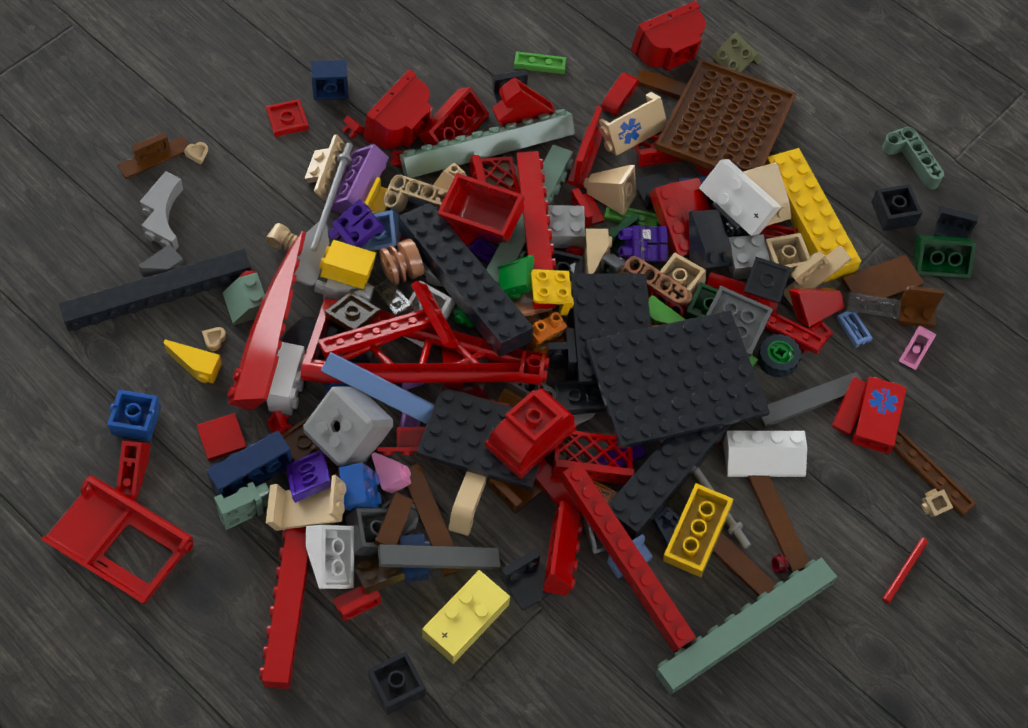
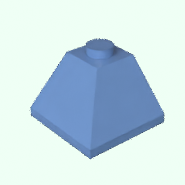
[361,210,401,251]

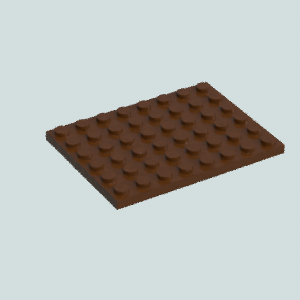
[655,58,797,172]

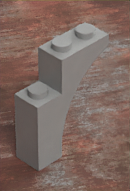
[140,171,183,251]

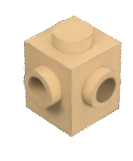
[921,488,953,517]

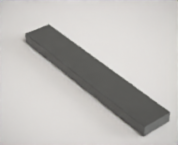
[759,372,862,428]
[378,544,500,570]

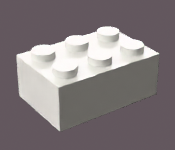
[267,342,305,415]

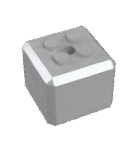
[303,387,393,466]

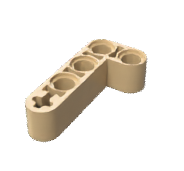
[384,175,448,213]
[449,471,488,536]

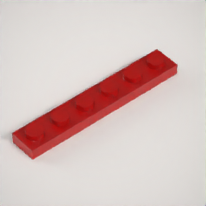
[318,309,433,358]

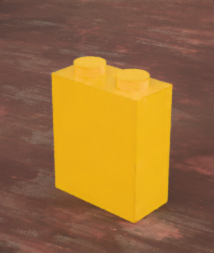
[319,240,376,290]

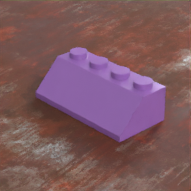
[331,144,389,214]

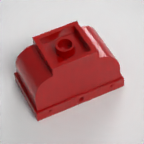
[631,0,706,72]
[363,69,433,150]
[437,173,525,244]
[485,388,577,479]

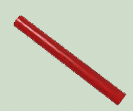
[882,538,928,604]

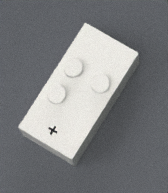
[699,159,782,236]

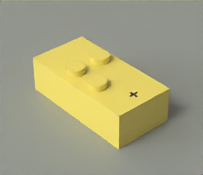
[422,570,510,664]

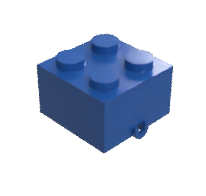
[107,390,161,442]
[339,462,382,512]

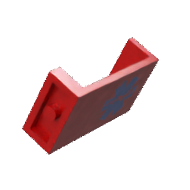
[851,376,907,455]

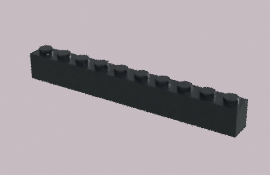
[59,249,252,332]

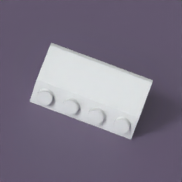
[723,431,807,477]

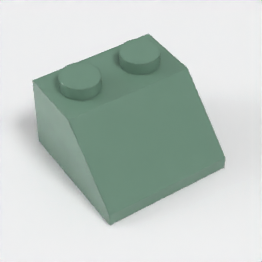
[223,272,265,325]

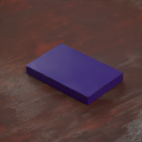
[286,450,332,503]

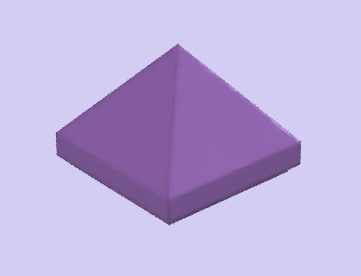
[399,412,420,427]

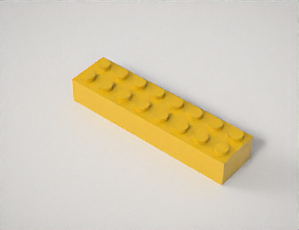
[765,148,861,282]

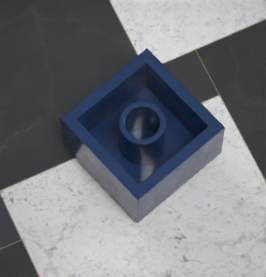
[311,60,349,100]

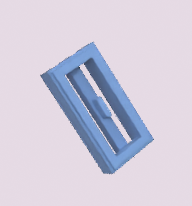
[836,309,873,348]

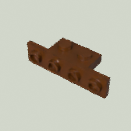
[117,132,189,179]

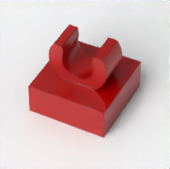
[342,115,365,139]
[267,410,293,434]

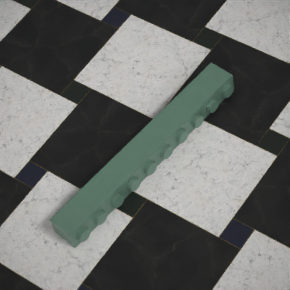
[399,109,575,178]
[486,144,574,283]
[656,557,837,695]

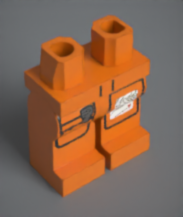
[526,312,568,353]

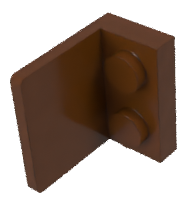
[897,286,944,329]

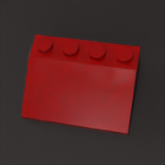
[649,178,710,258]

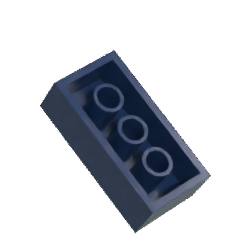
[206,431,293,498]

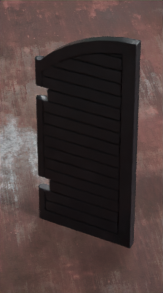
[282,316,372,363]

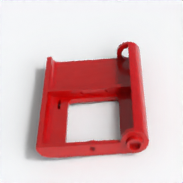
[41,475,194,604]

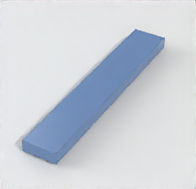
[321,352,434,424]

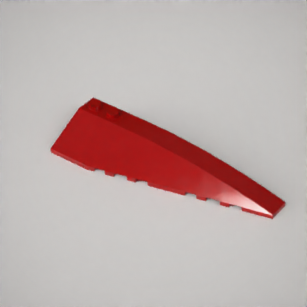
[227,231,306,411]

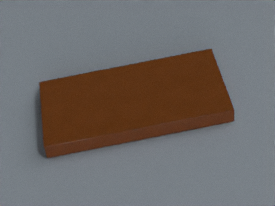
[842,254,924,310]
[281,416,348,480]

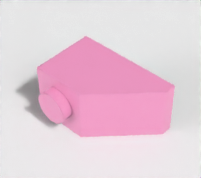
[899,326,936,370]
[371,452,412,494]

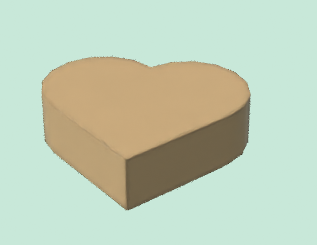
[184,142,208,164]
[202,327,226,351]

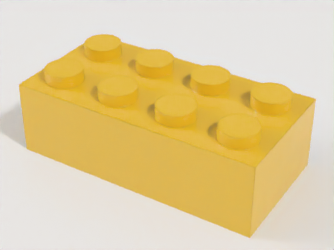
[663,483,733,578]

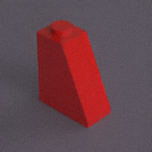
[789,288,844,327]

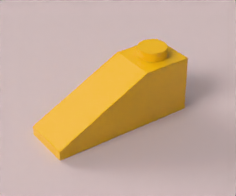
[164,340,222,384]

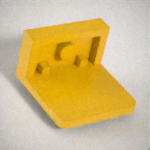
[531,269,574,316]

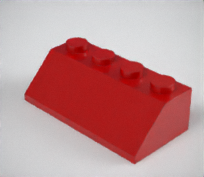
[417,87,489,146]
[543,500,583,596]

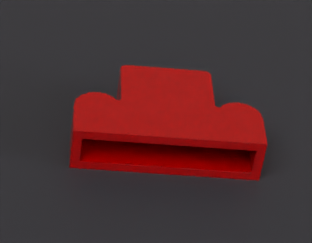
[492,77,555,127]

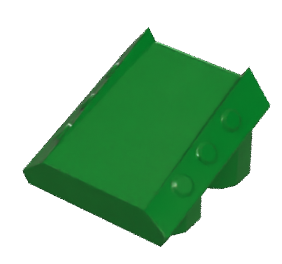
[497,255,534,300]

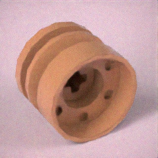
[379,238,424,286]

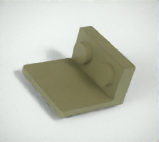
[712,32,762,73]

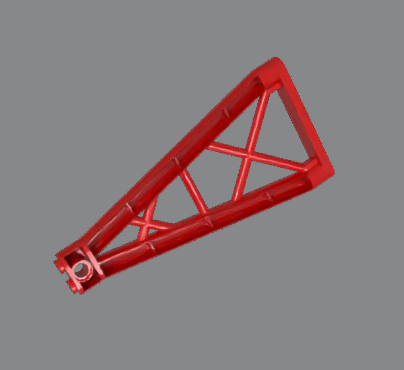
[301,298,549,385]

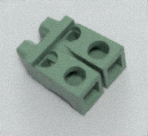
[214,482,269,530]

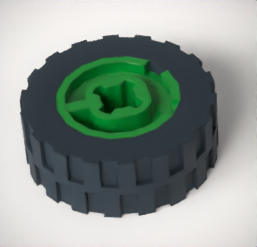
[757,334,801,378]

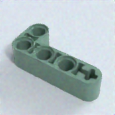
[882,127,944,189]

